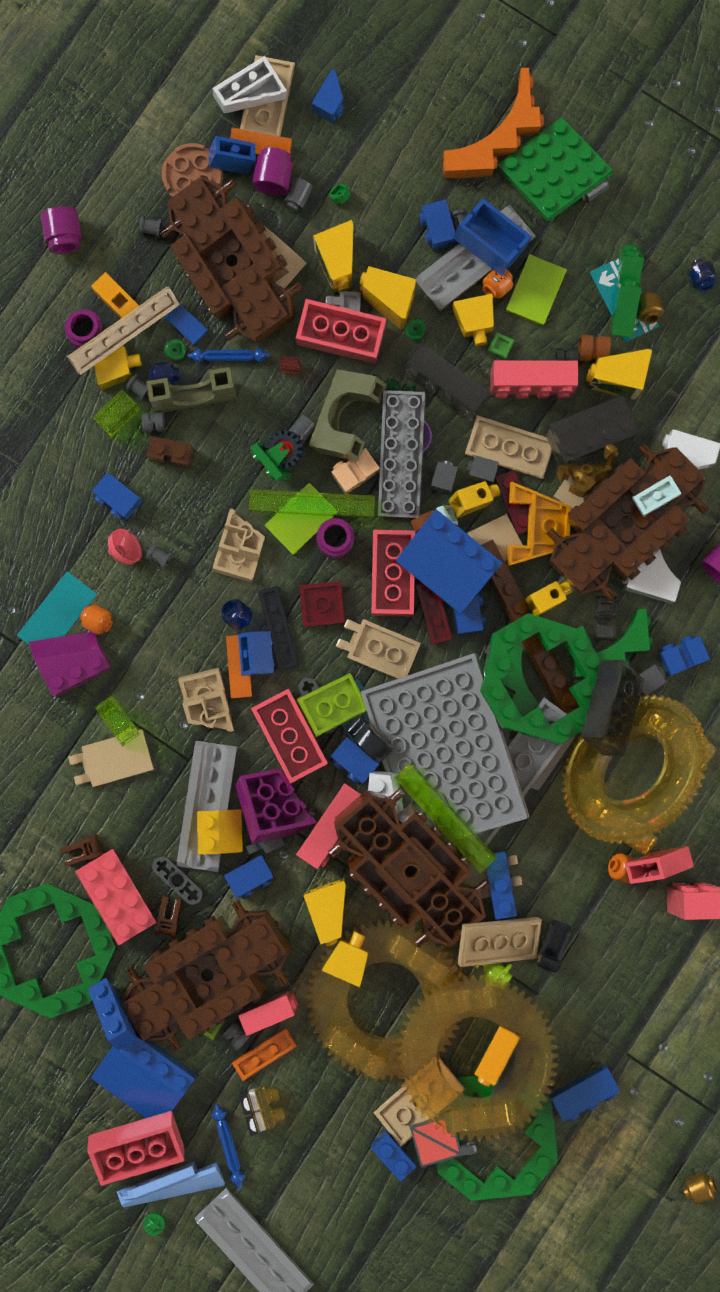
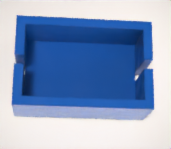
[453,198,532,276]

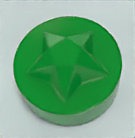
[329,184,351,204]
[405,317,426,340]
[164,339,186,361]
[143,1212,166,1236]

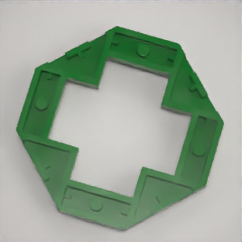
[480,613,604,745]
[0,883,117,1018]
[435,1070,558,1201]

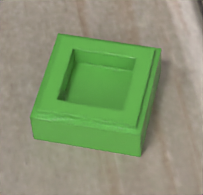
[487,332,515,360]

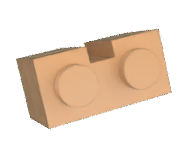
[332,448,380,495]

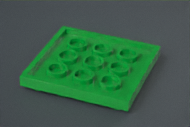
[497,117,613,222]

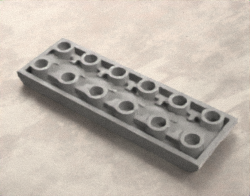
[416,205,536,312]
[378,390,425,518]
[177,741,237,872]
[195,1187,314,1292]

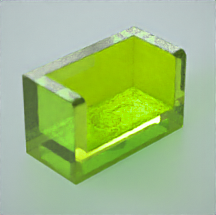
[92,389,140,438]
[95,695,140,747]

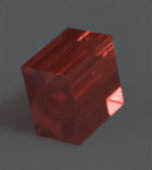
[280,356,300,374]

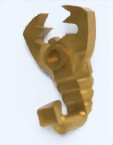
[557,443,619,498]

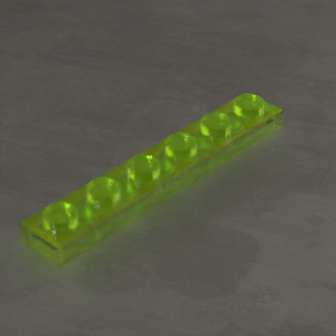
[249,489,375,518]
[395,763,497,874]

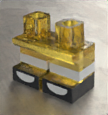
[239,1086,286,1136]

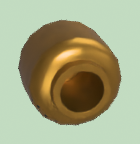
[637,292,663,324]
[683,1172,718,1205]

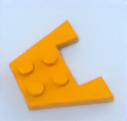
[506,482,571,566]

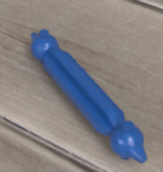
[188,348,270,363]
[212,1104,245,1189]

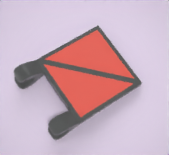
[409,1108,477,1168]

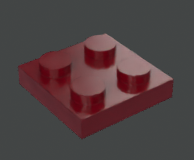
[299,581,345,627]

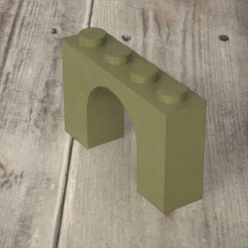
[146,367,237,412]
[309,369,387,462]

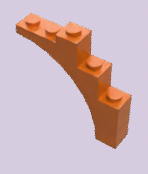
[443,68,544,179]

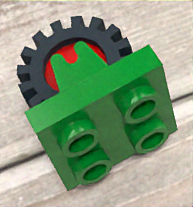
[250,430,306,481]

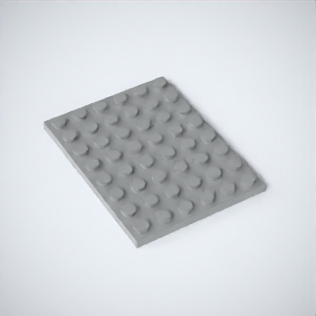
[361,653,530,841]

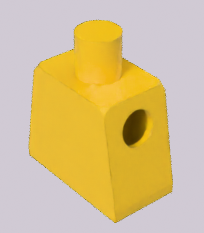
[452,294,494,346]
[94,346,142,390]
[448,481,500,519]
[525,581,572,616]
[322,931,369,987]

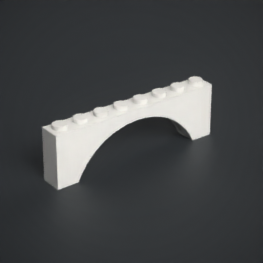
[622,429,720,604]

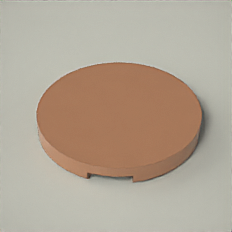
[162,143,223,197]

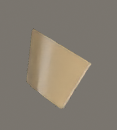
[264,226,306,288]
[212,509,265,583]
[178,667,234,732]

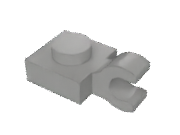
[325,291,361,312]

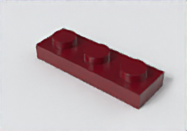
[495,470,529,535]
[416,583,452,645]

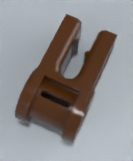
[60,834,104,866]
[154,895,182,938]

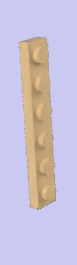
[67,287,180,375]

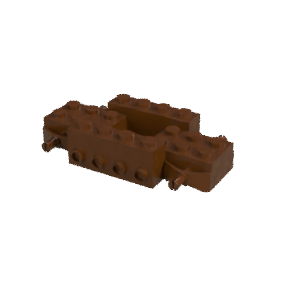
[160,177,303,343]
[546,443,709,600]
[328,788,491,948]
[121,900,292,1052]

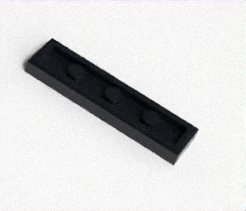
[258,586,299,671]

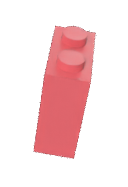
[625,846,694,884]
[238,990,298,1036]

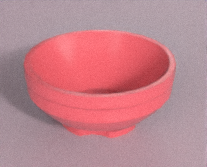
[108,528,142,565]

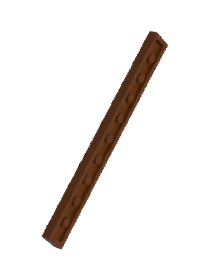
[481,539,580,714]

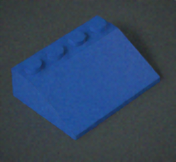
[396,509,502,614]
[91,1028,197,1118]

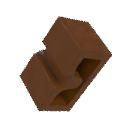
[147,436,194,470]

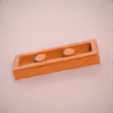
[230,127,293,155]
[226,635,252,699]
[232,1027,297,1081]

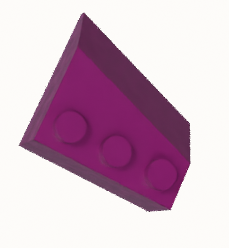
[29,632,113,697]
[235,768,317,844]

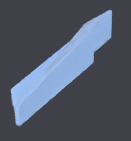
[117,1161,225,1207]

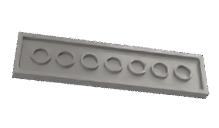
[454,697,567,858]

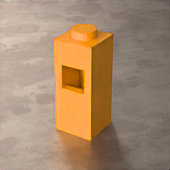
[91,272,139,319]
[475,1026,521,1087]

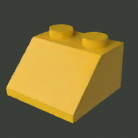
[197,809,243,855]

